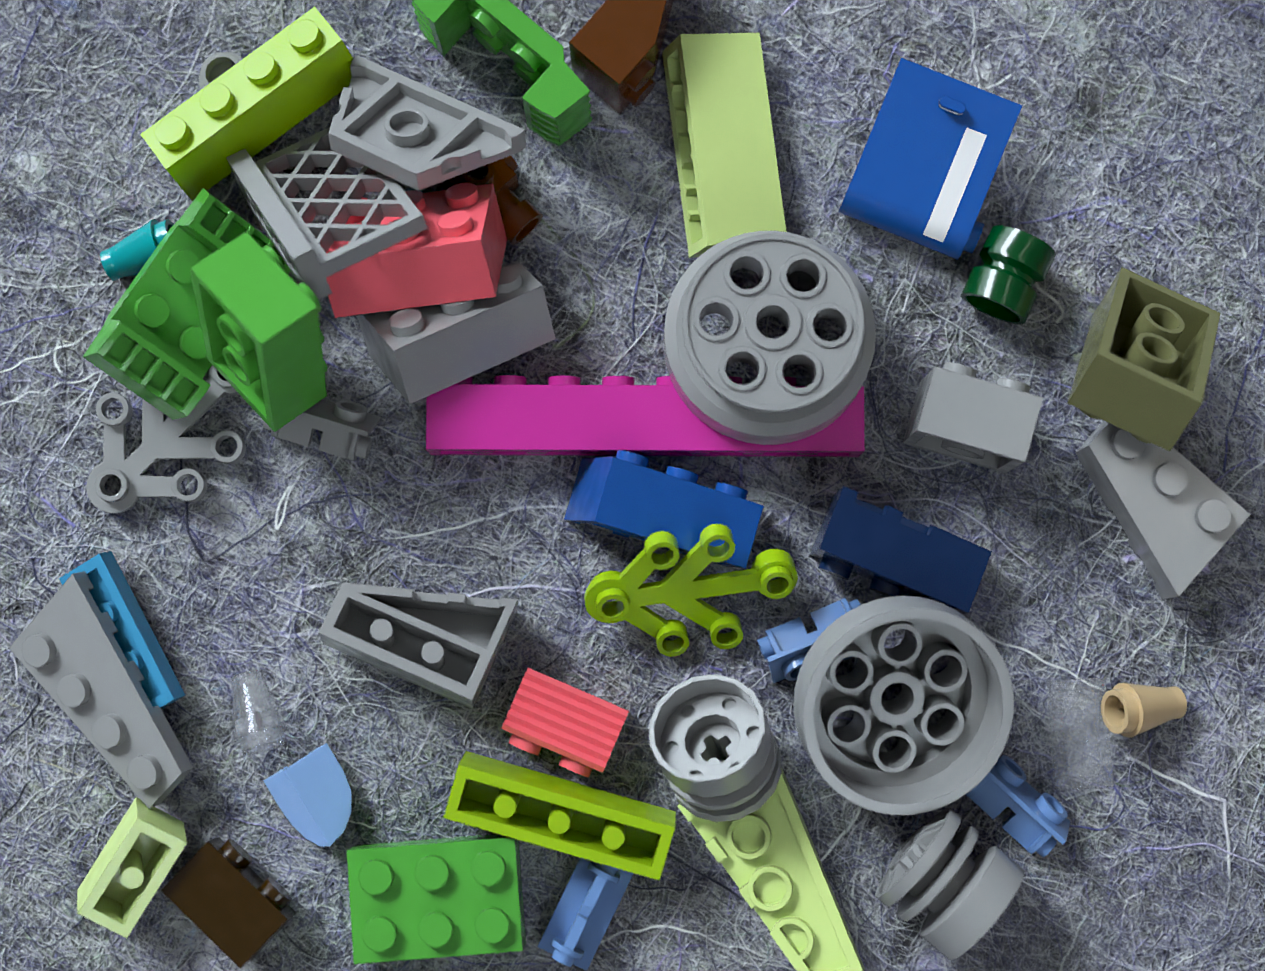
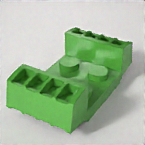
[412,0,592,146]
[83,188,290,420]

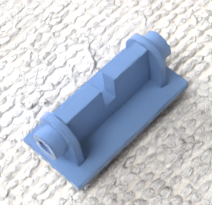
[757,598,860,683]
[965,755,1070,857]
[537,858,634,971]

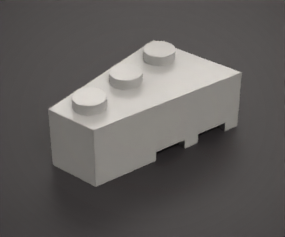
[357,263,555,404]
[1075,420,1251,599]
[318,582,518,710]

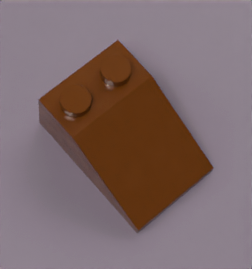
[569,0,674,114]

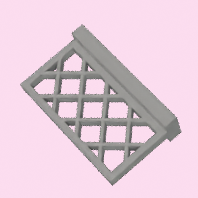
[226,127,428,300]

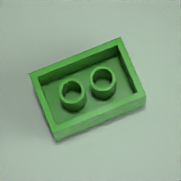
[190,232,327,432]
[347,834,526,964]

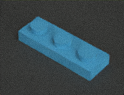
[59,551,185,709]

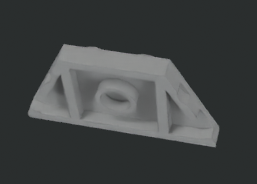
[328,55,526,191]

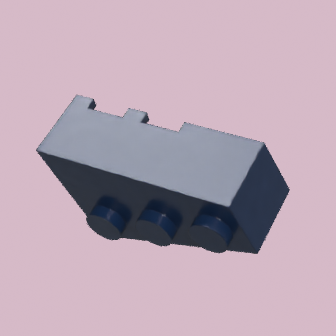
[810,486,992,614]

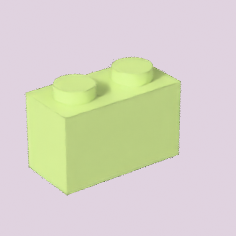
[77,797,187,938]

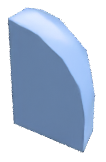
[263,743,352,846]

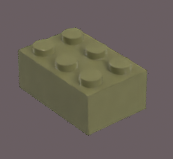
[1067,267,1221,452]

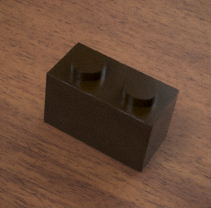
[161,837,296,969]

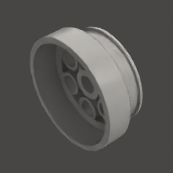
[664,231,876,445]
[793,596,1014,815]

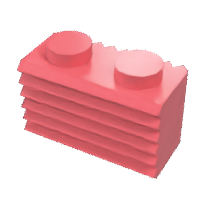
[501,668,629,778]

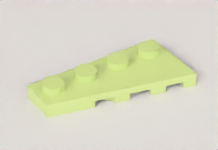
[677,767,865,971]

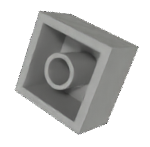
[903,362,1043,473]

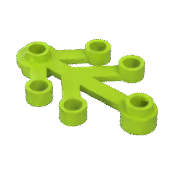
[584,524,798,657]

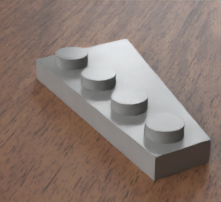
[9,571,193,809]

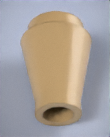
[1101,683,1187,738]

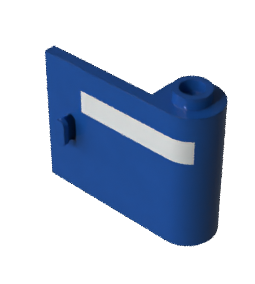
[839,58,1023,260]

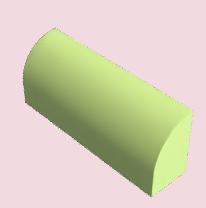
[662,33,786,258]

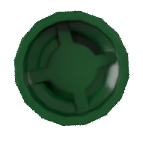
[960,225,1056,324]

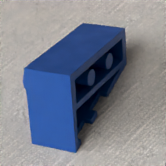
[564,450,764,569]

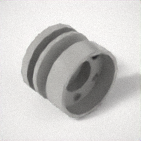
[649,674,782,822]
[875,808,1024,961]

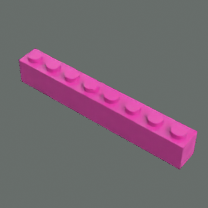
[426,375,865,457]

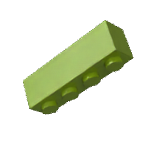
[140,6,353,201]
[443,751,676,881]

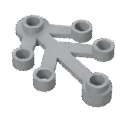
[86,365,246,514]

